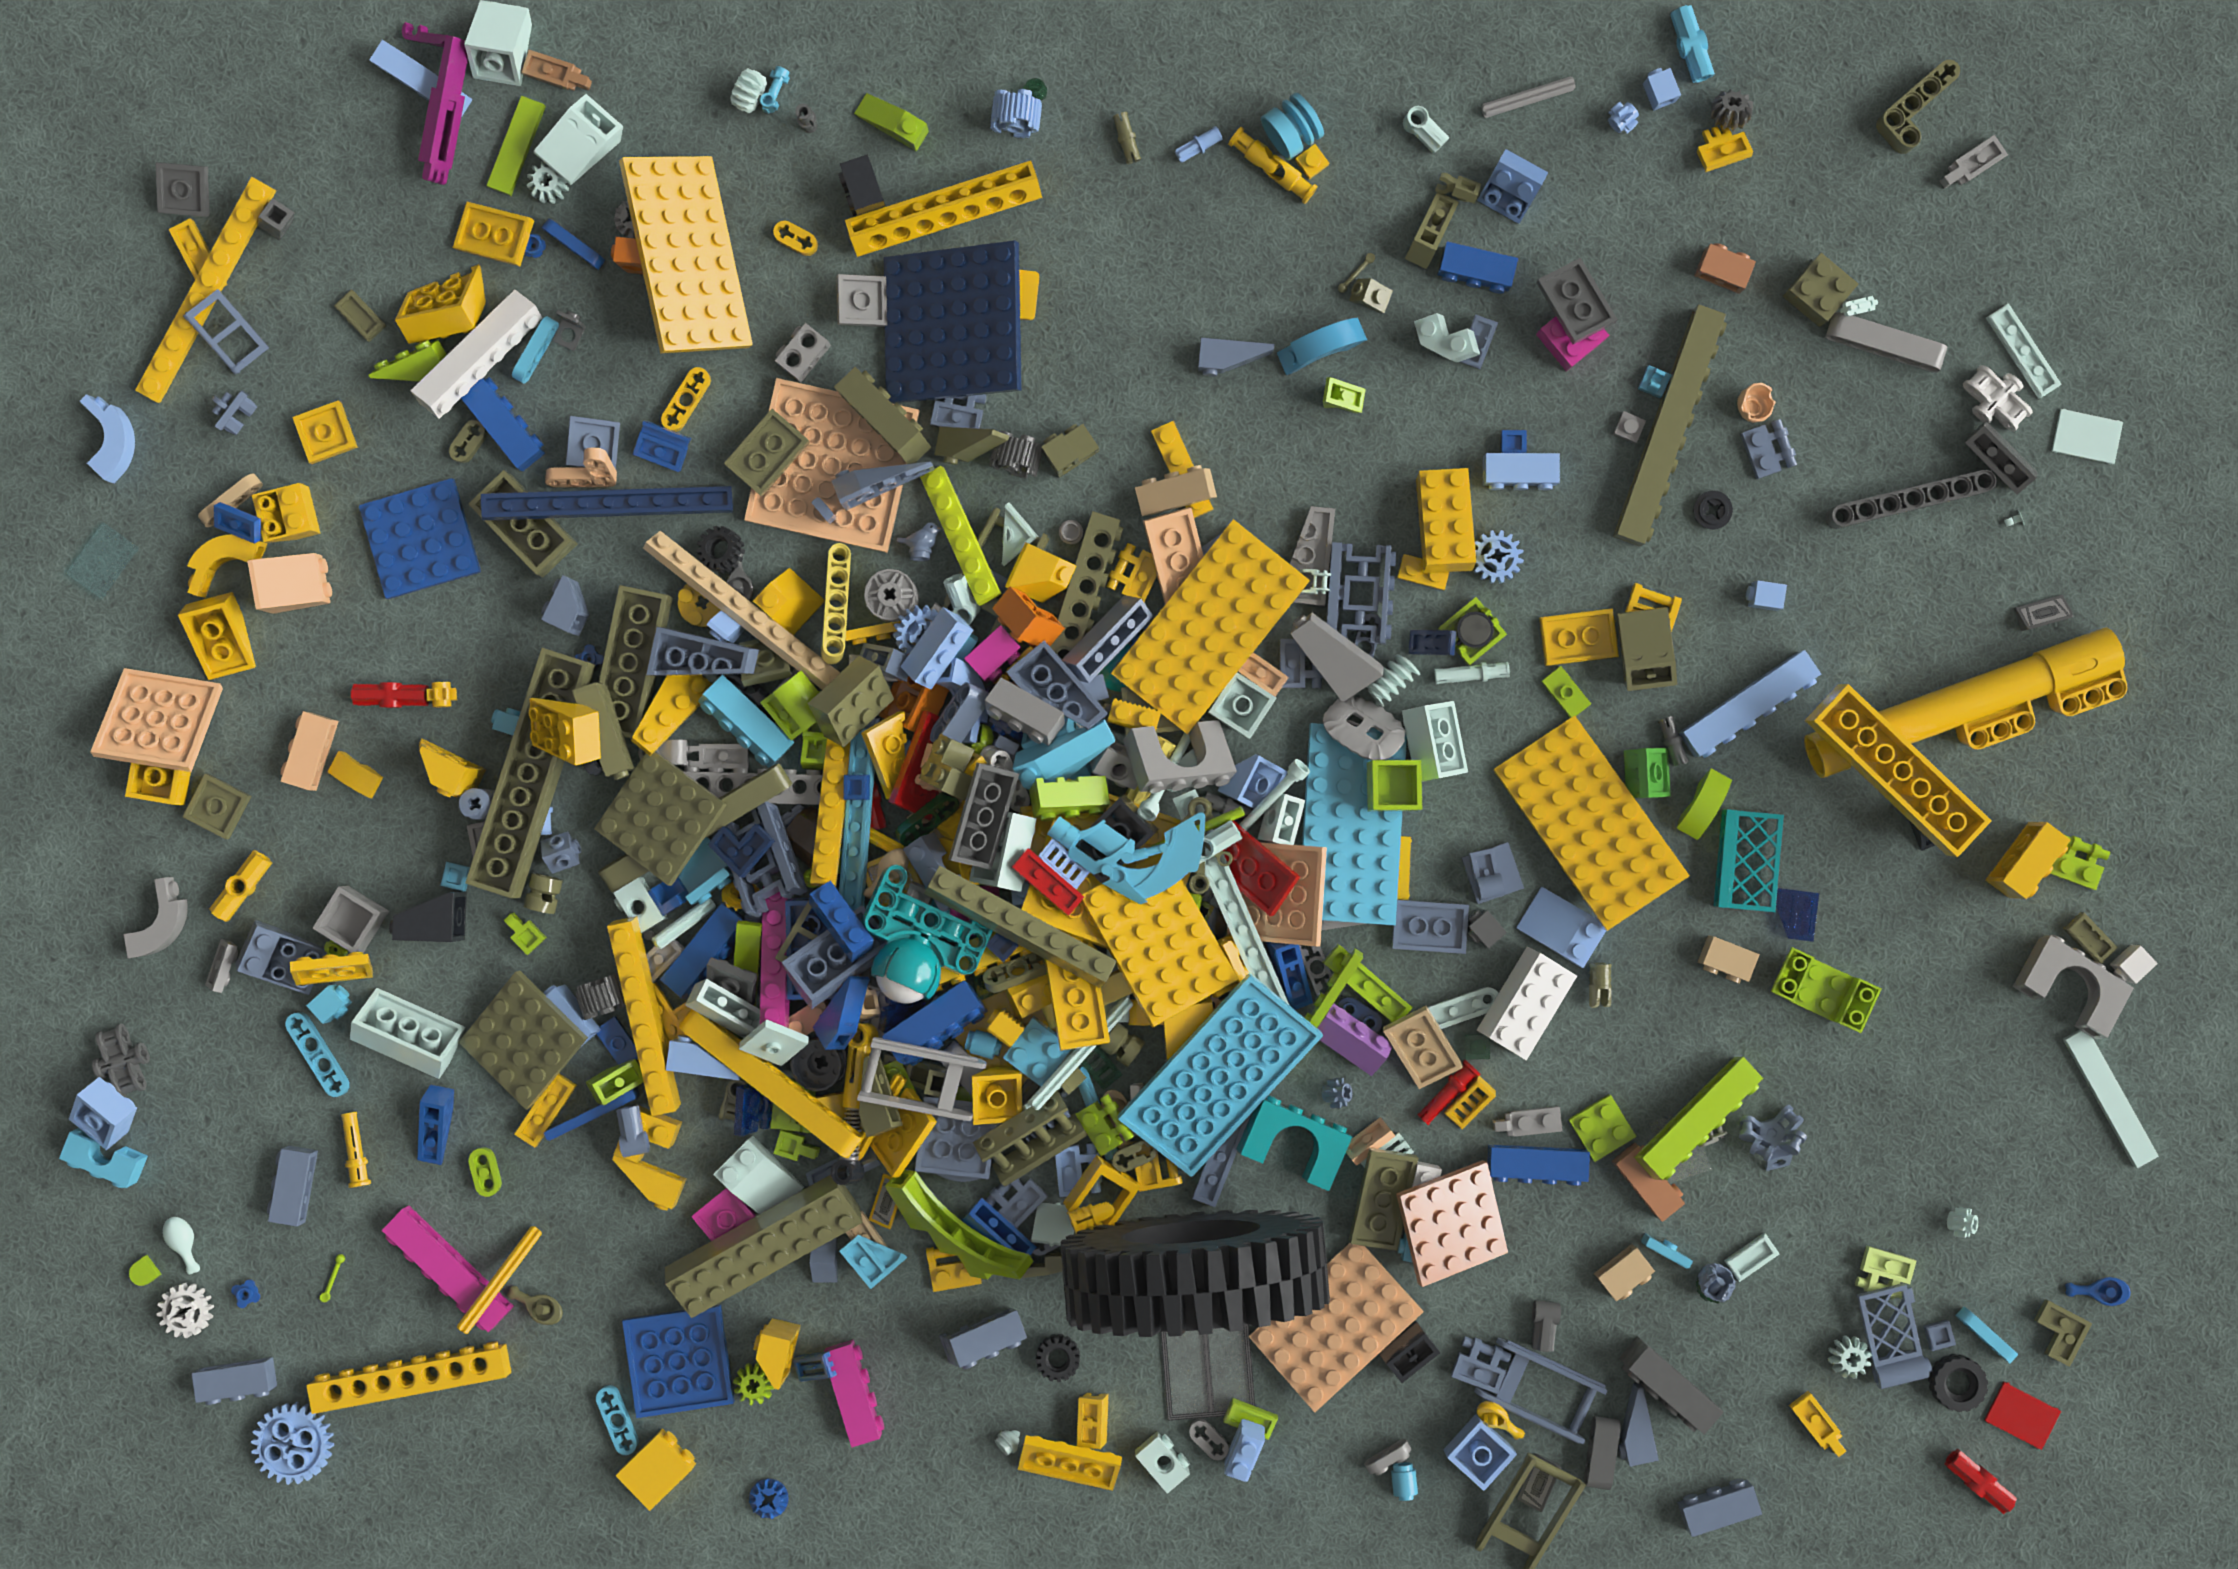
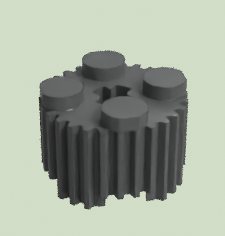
[989,431,1043,479]
[575,973,626,1020]

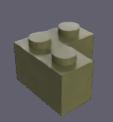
[1042,424,1099,478]
[919,733,974,801]

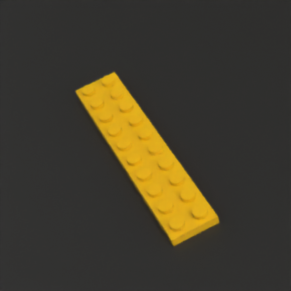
[1019,805,1110,1051]

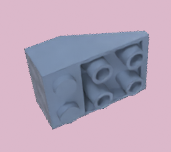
[235,920,327,995]

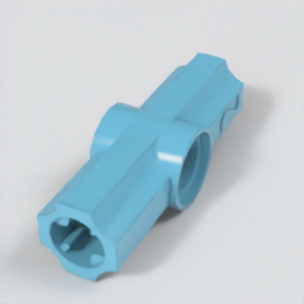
[1670,5,1715,83]

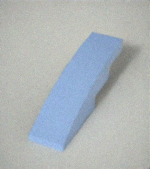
[370,40,472,117]

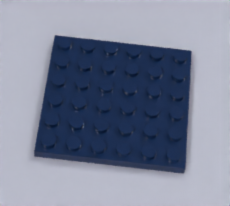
[884,240,1022,404]

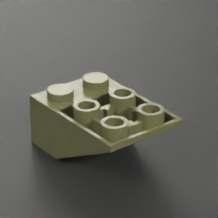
[1618,607,1677,691]

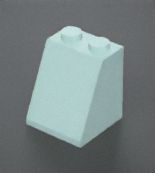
[465,0,532,86]

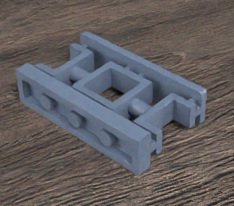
[1327,542,1396,645]
[718,801,808,917]

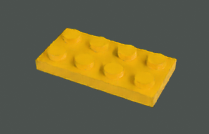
[1018,1435,1122,1491]

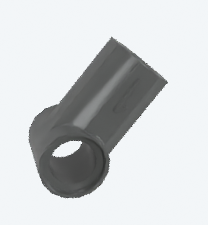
[1531,1300,1561,1352]

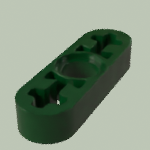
[895,791,959,847]

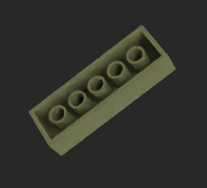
[599,585,673,738]

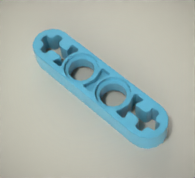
[285,1012,349,1097]

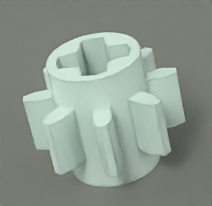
[1947,1207,1978,1238]

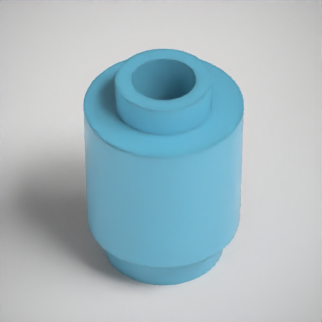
[965,1030,1003,1060]
[1391,1462,1418,1501]

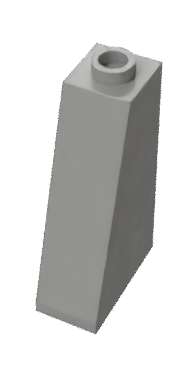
[1290,613,1384,702]

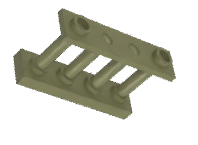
[973,1090,1088,1187]

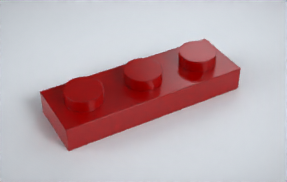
[1011,848,1084,916]

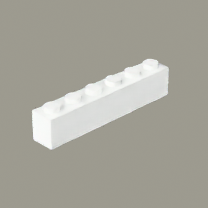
[411,290,542,419]

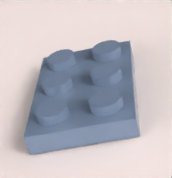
[1391,900,1469,954]

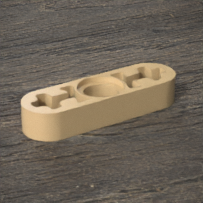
[198,474,263,527]

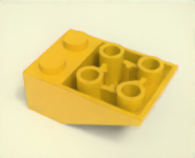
[529,698,601,766]

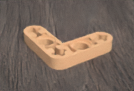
[545,448,617,487]

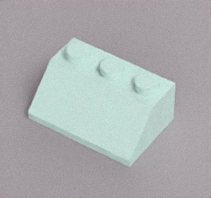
[1402,701,1468,781]

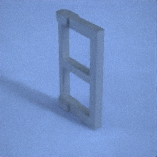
[183,289,269,375]

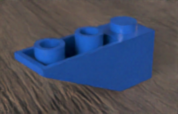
[813,976,869,1050]

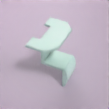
[2004,510,2024,527]

